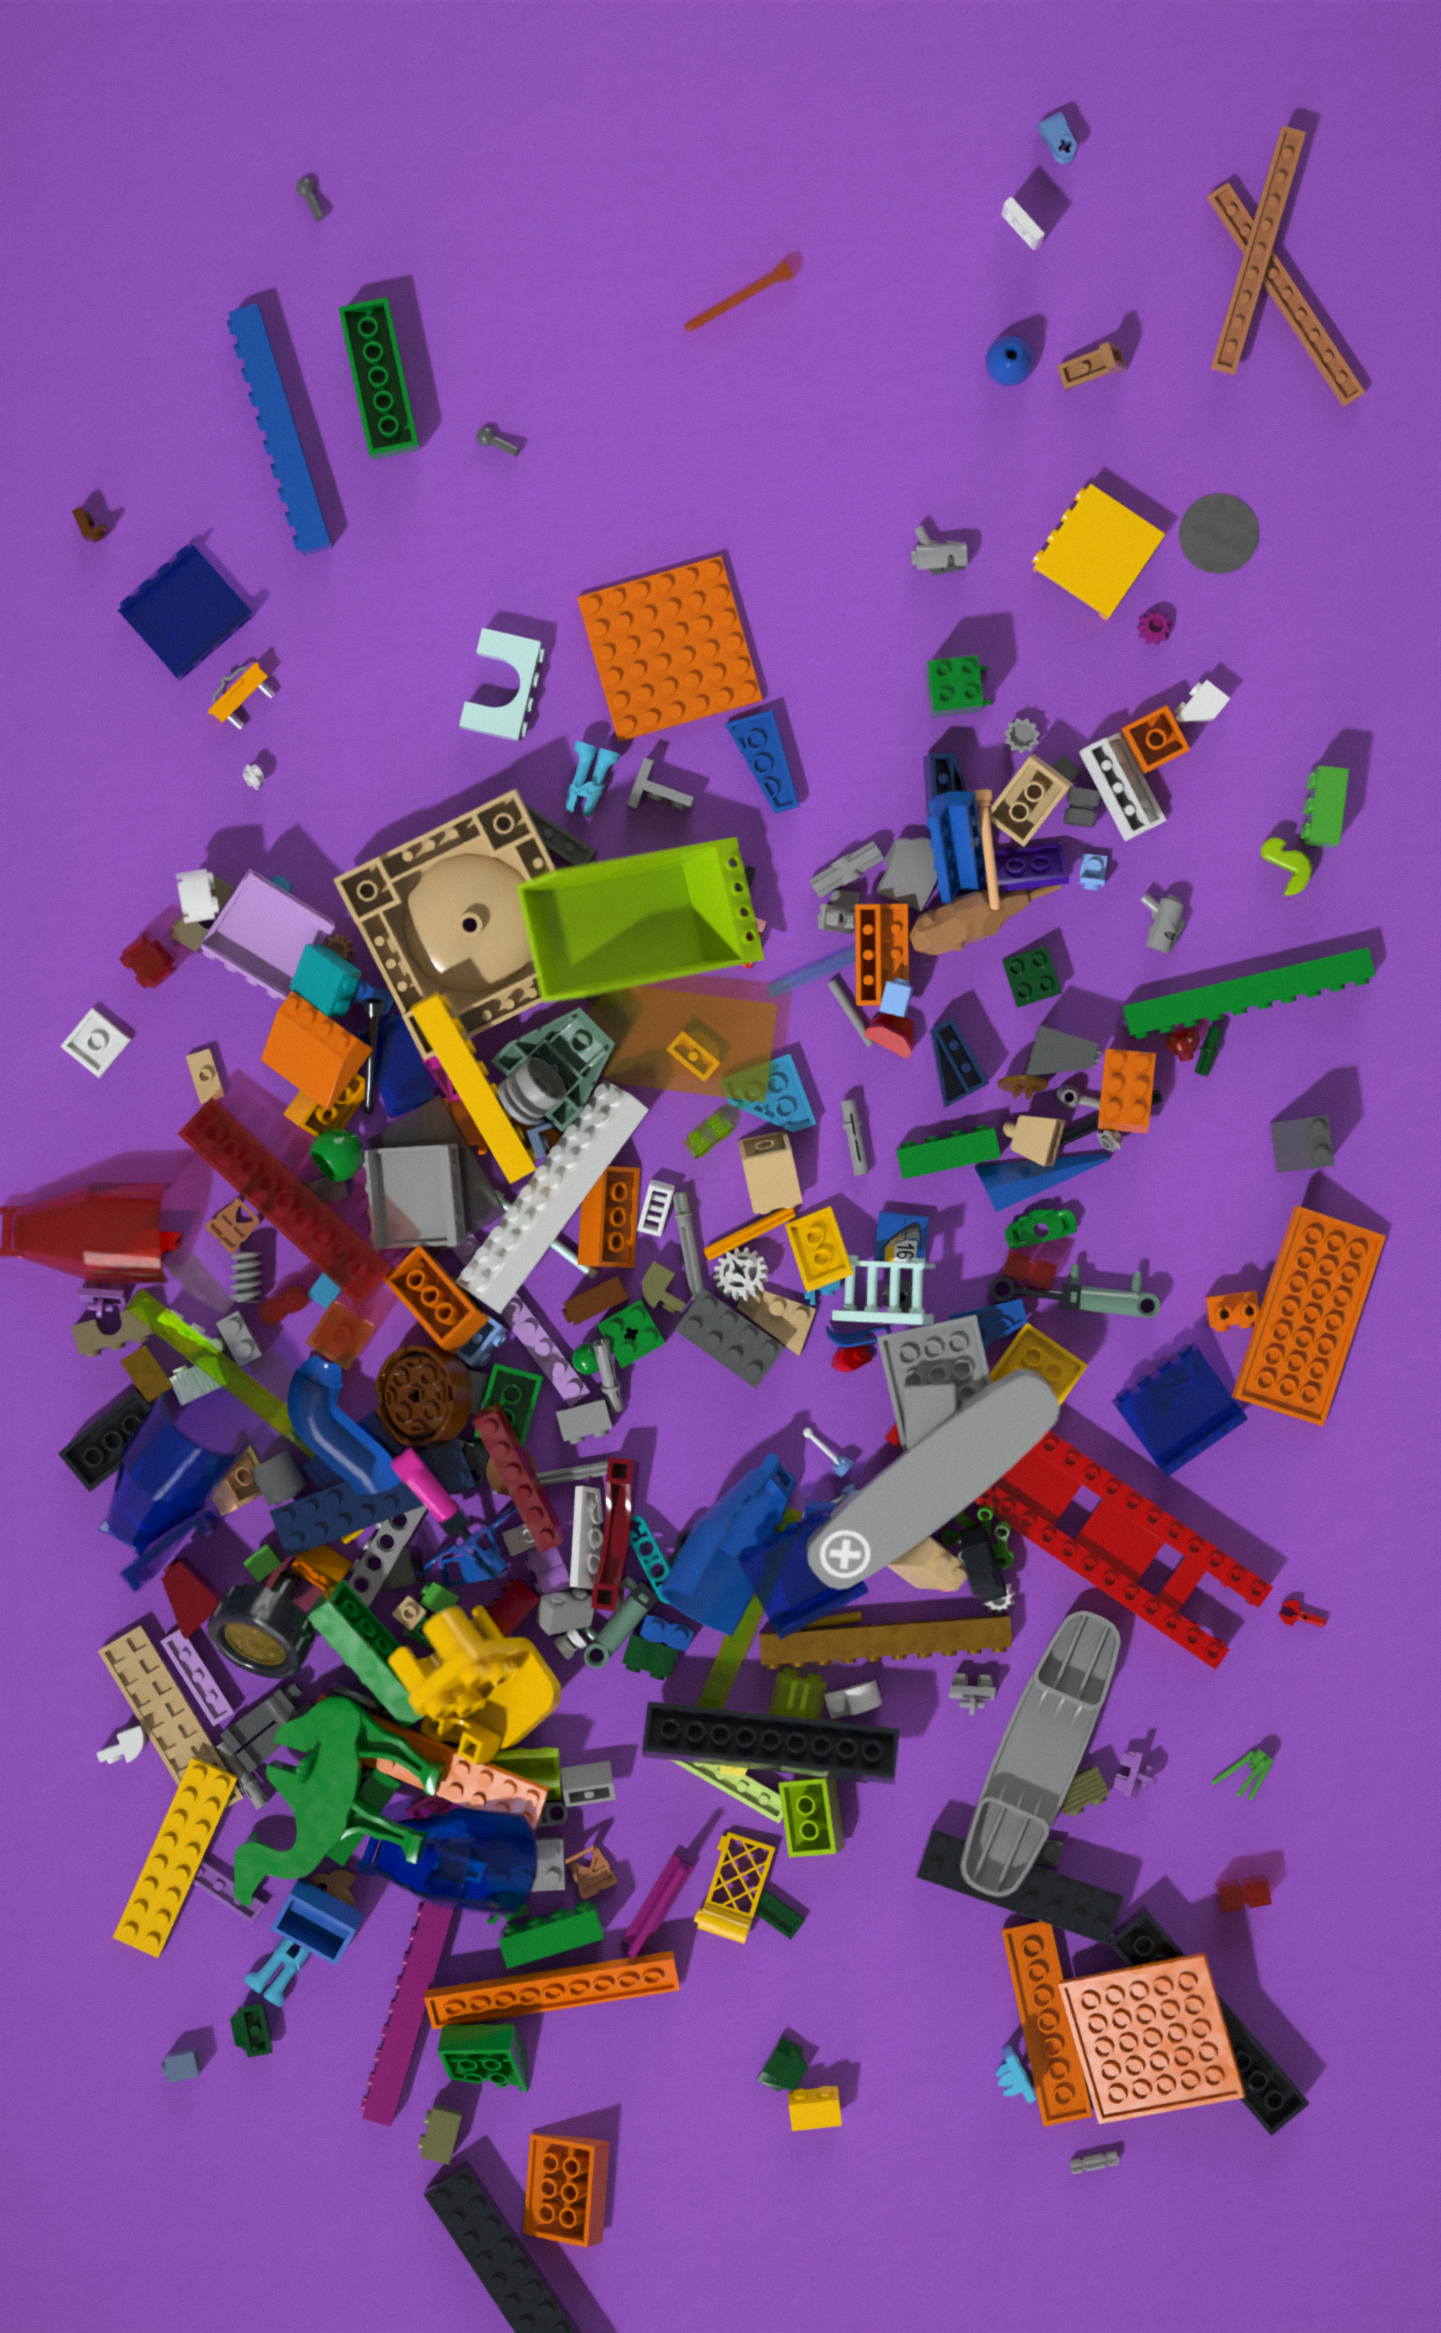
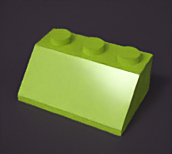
[778,1776,845,1858]

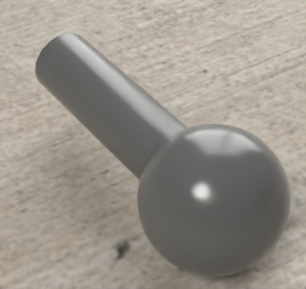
[296,177,325,222]
[476,426,521,457]

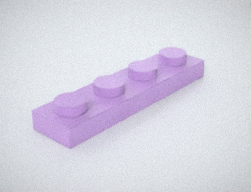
[160,1629,236,1726]

